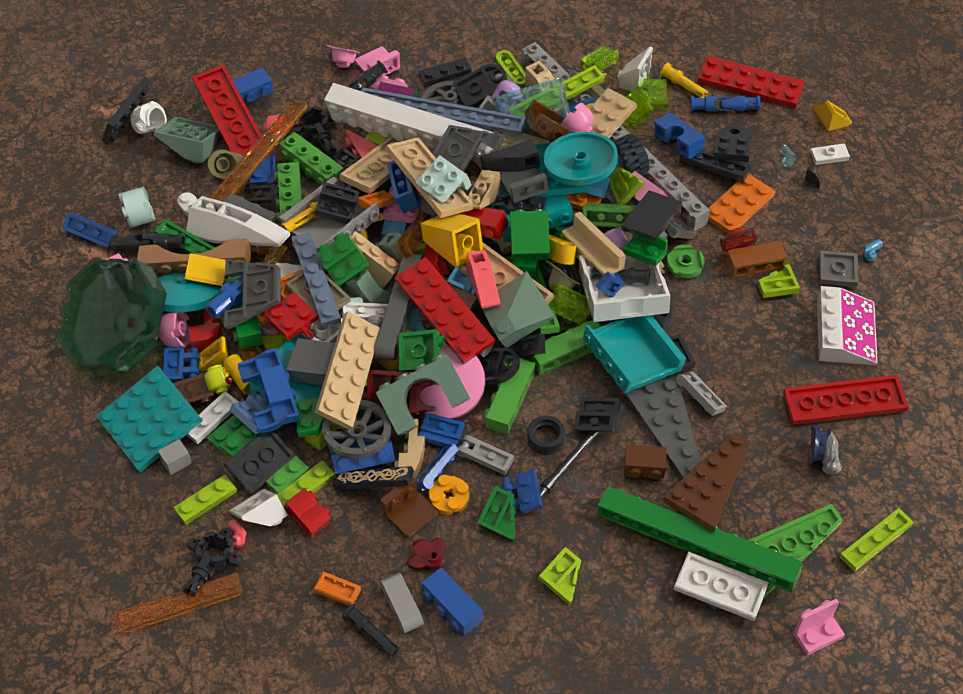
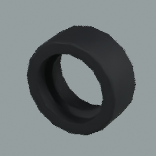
[527,415,565,455]

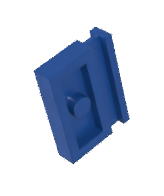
[250,154,276,186]
[418,413,464,447]

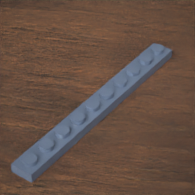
[361,87,527,136]

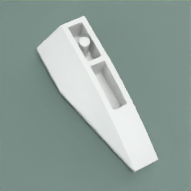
[186,196,290,247]

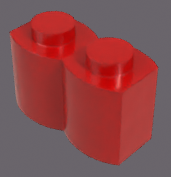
[284,488,331,538]

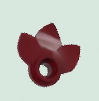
[407,537,445,570]

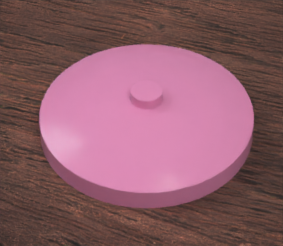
[408,342,485,419]

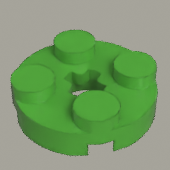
[667,245,704,278]

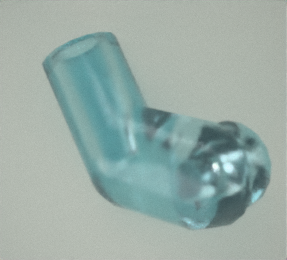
[780,145,796,167]

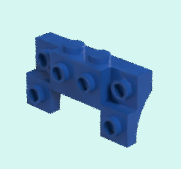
[238,348,299,434]

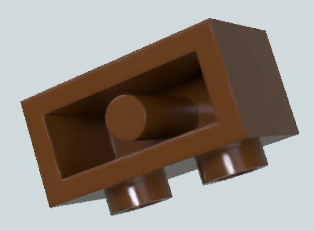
[624,444,666,479]

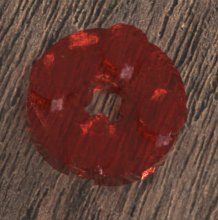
[719,227,757,253]

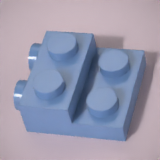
[230,392,283,434]

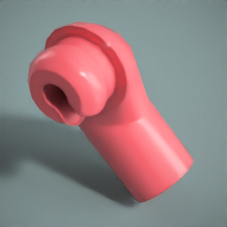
[227,519,246,548]

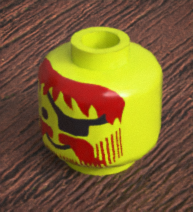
[204,365,233,395]

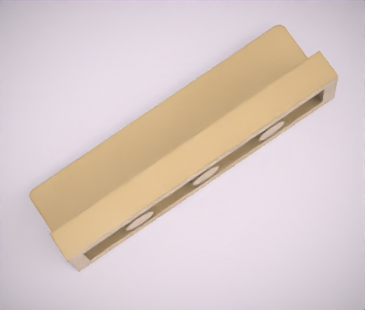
[562,212,625,275]

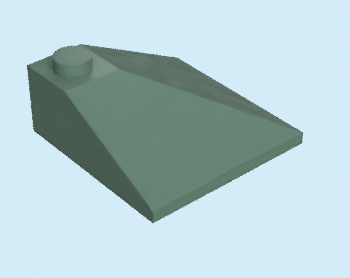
[154,117,221,163]
[479,271,555,348]

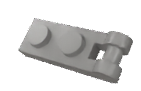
[676,371,727,416]
[456,435,514,475]

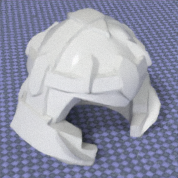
[130,101,167,134]

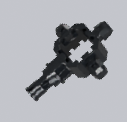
[290,104,337,156]
[183,528,243,597]

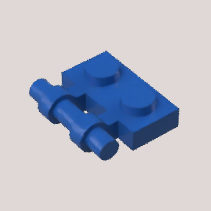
[163,347,200,383]
[501,469,543,515]

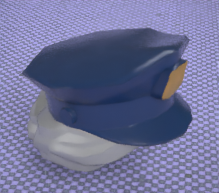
[809,425,842,474]

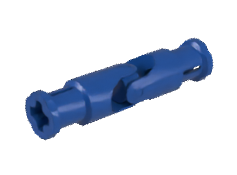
[690,96,760,112]

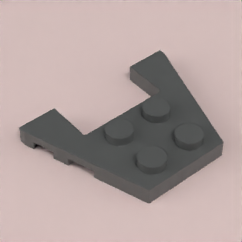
[432,125,505,196]
[224,259,281,330]

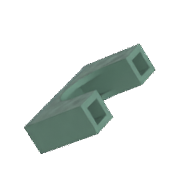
[345,233,413,304]
[376,354,471,436]

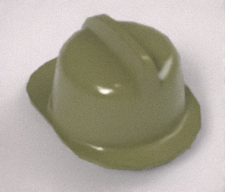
[208,150,250,182]
[545,260,581,296]

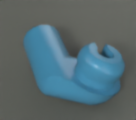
[864,239,883,261]

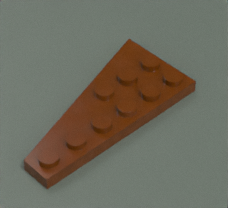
[663,432,751,533]

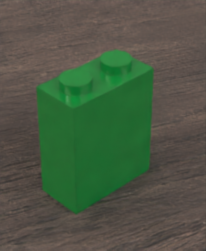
[510,209,550,261]

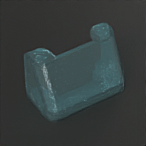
[492,77,570,133]

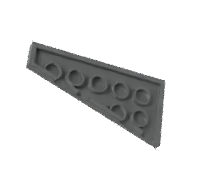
[620,378,701,479]

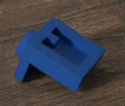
[595,271,625,297]

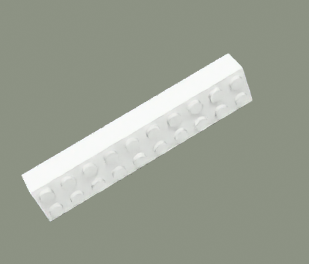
[324,83,494,168]

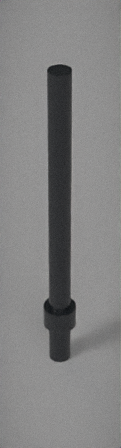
[539,432,600,499]

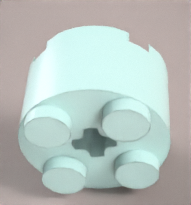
[119,187,155,228]

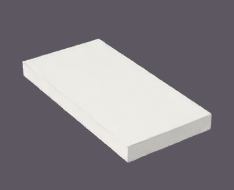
[673,552,769,621]

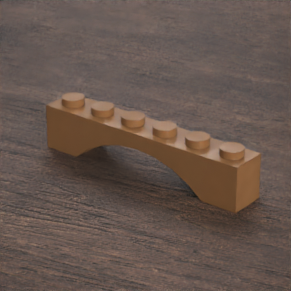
[136,238,252,275]

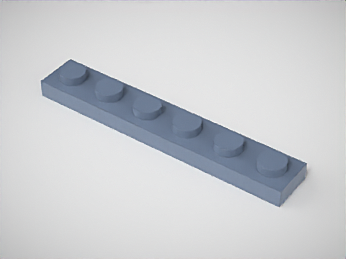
[292,232,341,328]

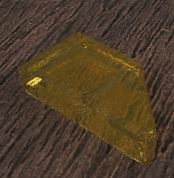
[263,244,287,265]

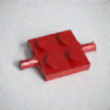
[264,292,319,341]

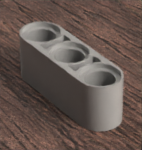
[380,572,424,634]

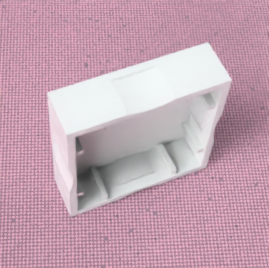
[579,251,670,322]

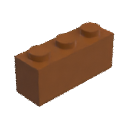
[726,241,788,279]

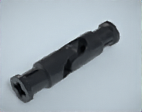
[349,60,388,91]
[110,233,186,251]

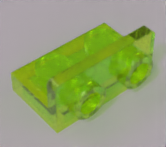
[580,45,619,72]
[643,72,668,109]
[620,86,654,125]
[549,283,591,324]

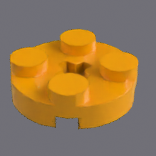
[429,475,469,515]

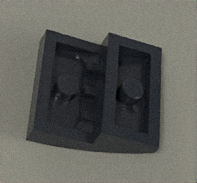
[314,182,360,224]
[574,397,621,432]

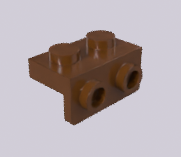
[173,374,214,406]

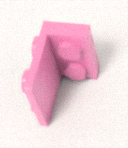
[355,47,400,75]
[793,599,845,656]

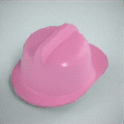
[326,45,360,68]

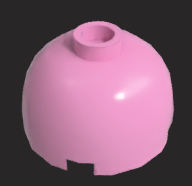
[561,103,593,134]
[156,312,191,347]

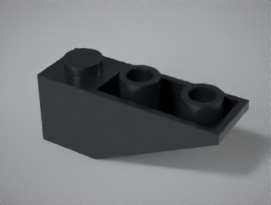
[480,140,540,172]

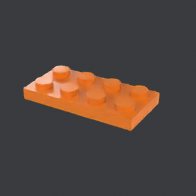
[708,174,776,236]

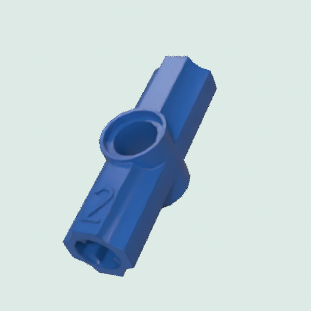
[205,275,243,319]

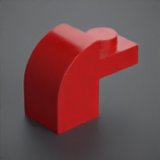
[189,309,223,352]

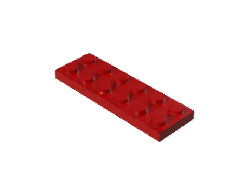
[697,55,805,108]
[192,64,268,159]
[395,257,495,364]
[783,375,909,425]

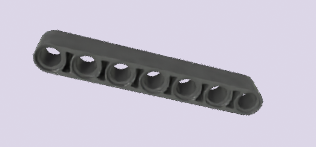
[375,253,424,360]

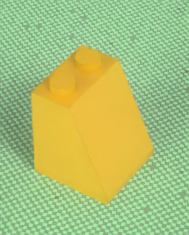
[421,214,483,267]

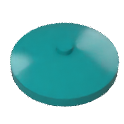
[544,132,618,186]
[145,272,221,312]

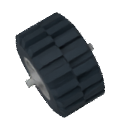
[613,134,650,176]

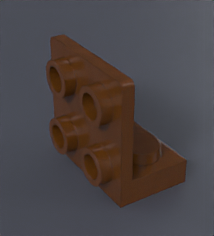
[380,476,438,538]

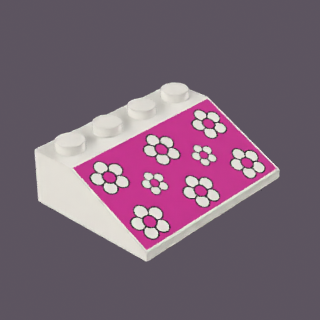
[817,286,877,365]

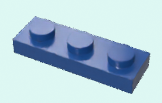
[62,212,117,248]

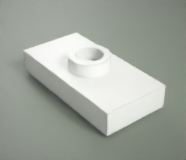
[810,143,850,165]

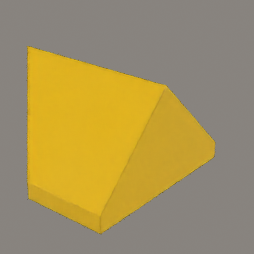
[813,100,852,131]
[198,336,229,371]

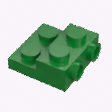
[315,232,370,287]
[399,329,445,372]
[207,415,261,460]

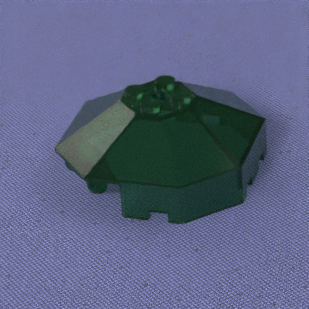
[56,258,167,372]

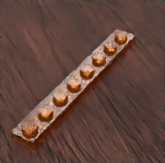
[209,99,309,202]

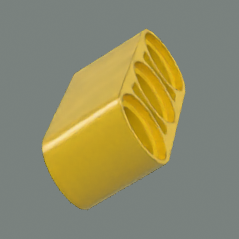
[549,235,576,265]

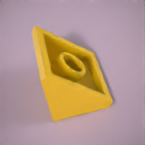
[185,253,225,286]

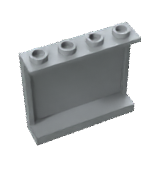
[279,177,381,253]

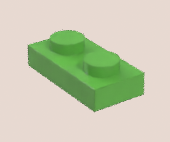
[266,456,310,494]

